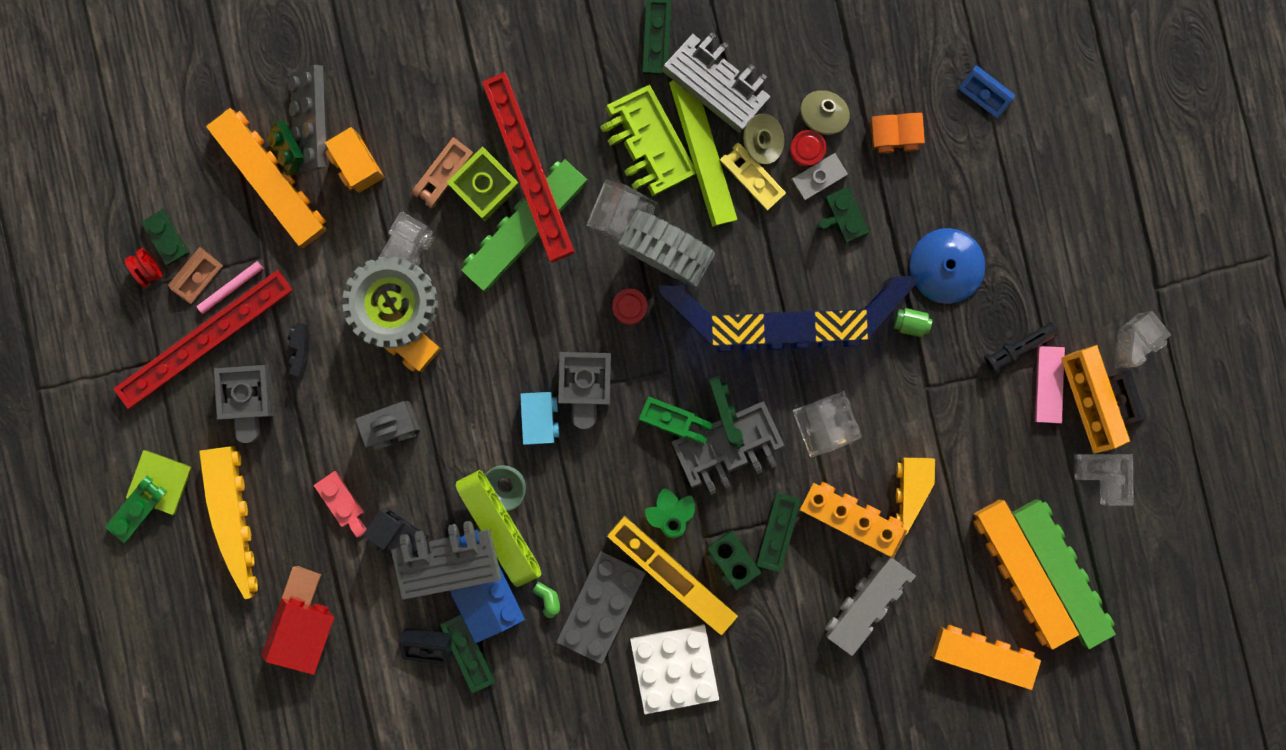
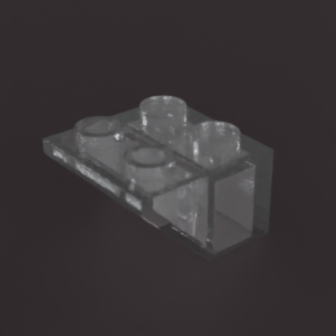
[586,179,658,241]
[1114,311,1171,369]
[793,390,862,458]

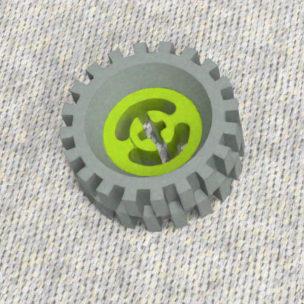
[618,210,715,287]
[342,257,438,348]

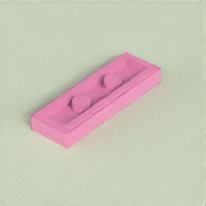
[1035,346,1065,423]

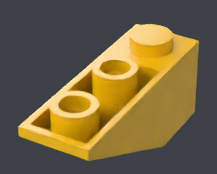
[895,457,935,535]

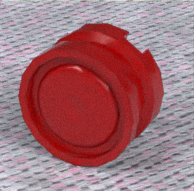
[789,130,826,168]
[124,248,163,288]
[612,289,647,325]

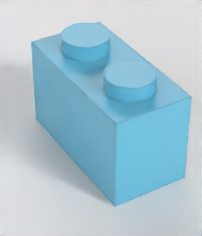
[521,392,559,444]

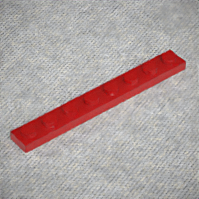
[482,72,576,263]
[113,270,294,409]

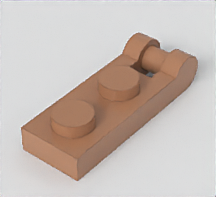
[411,137,474,209]

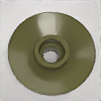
[800,90,850,135]
[744,113,784,164]

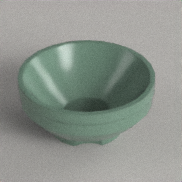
[485,465,526,511]

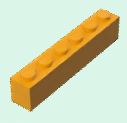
[206,108,327,249]
[973,499,1079,650]

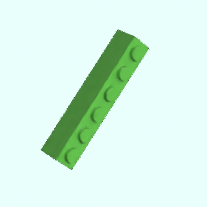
[461,159,588,293]
[1012,499,1116,649]

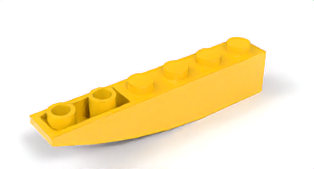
[200,446,258,599]
[607,515,738,635]

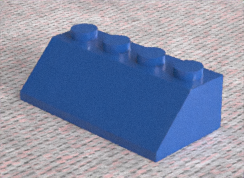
[430,528,525,643]

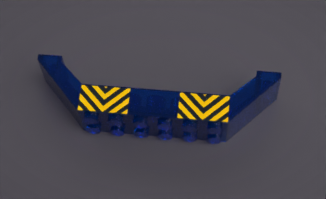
[659,276,917,352]

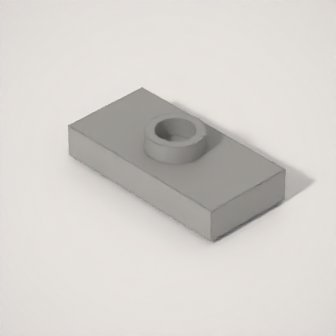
[791,153,848,201]

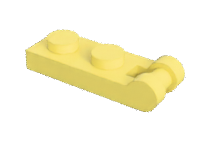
[719,143,786,211]

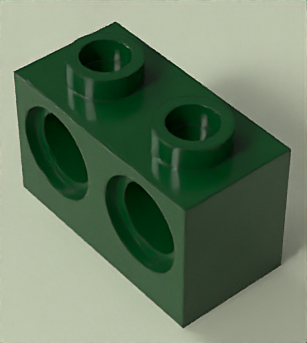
[706,530,761,590]

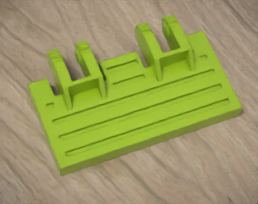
[600,85,696,196]

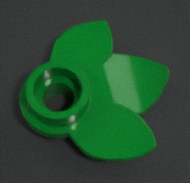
[645,488,695,538]

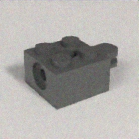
[558,352,611,429]
[214,365,274,443]
[355,401,421,451]

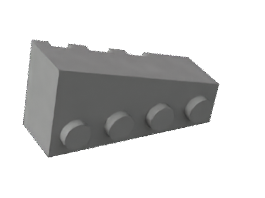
[825,554,916,656]

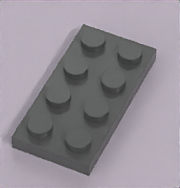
[288,65,327,174]
[557,550,646,664]

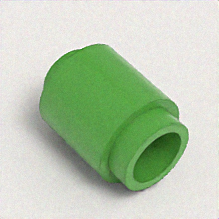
[893,308,932,338]

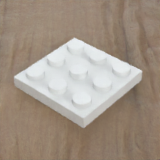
[630,624,719,714]

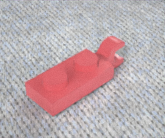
[314,471,366,537]

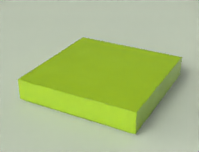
[126,450,193,515]

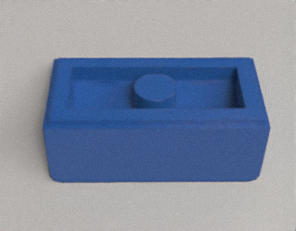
[958,65,1015,119]

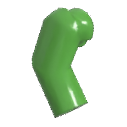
[532,581,560,618]

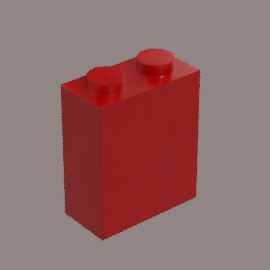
[261,596,334,675]

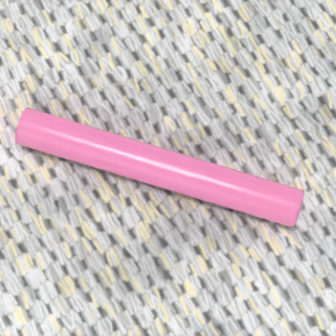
[197,261,263,314]

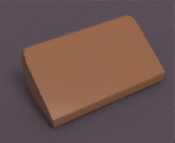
[168,247,223,304]
[282,566,322,606]

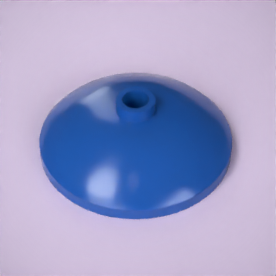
[909,228,985,304]

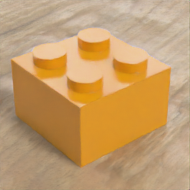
[325,127,385,193]

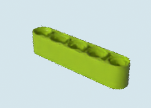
[456,470,541,587]

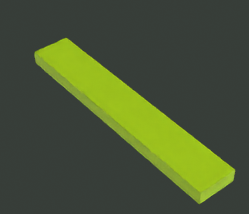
[669,80,737,227]

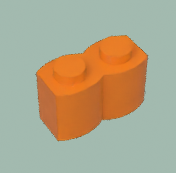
[870,113,925,154]

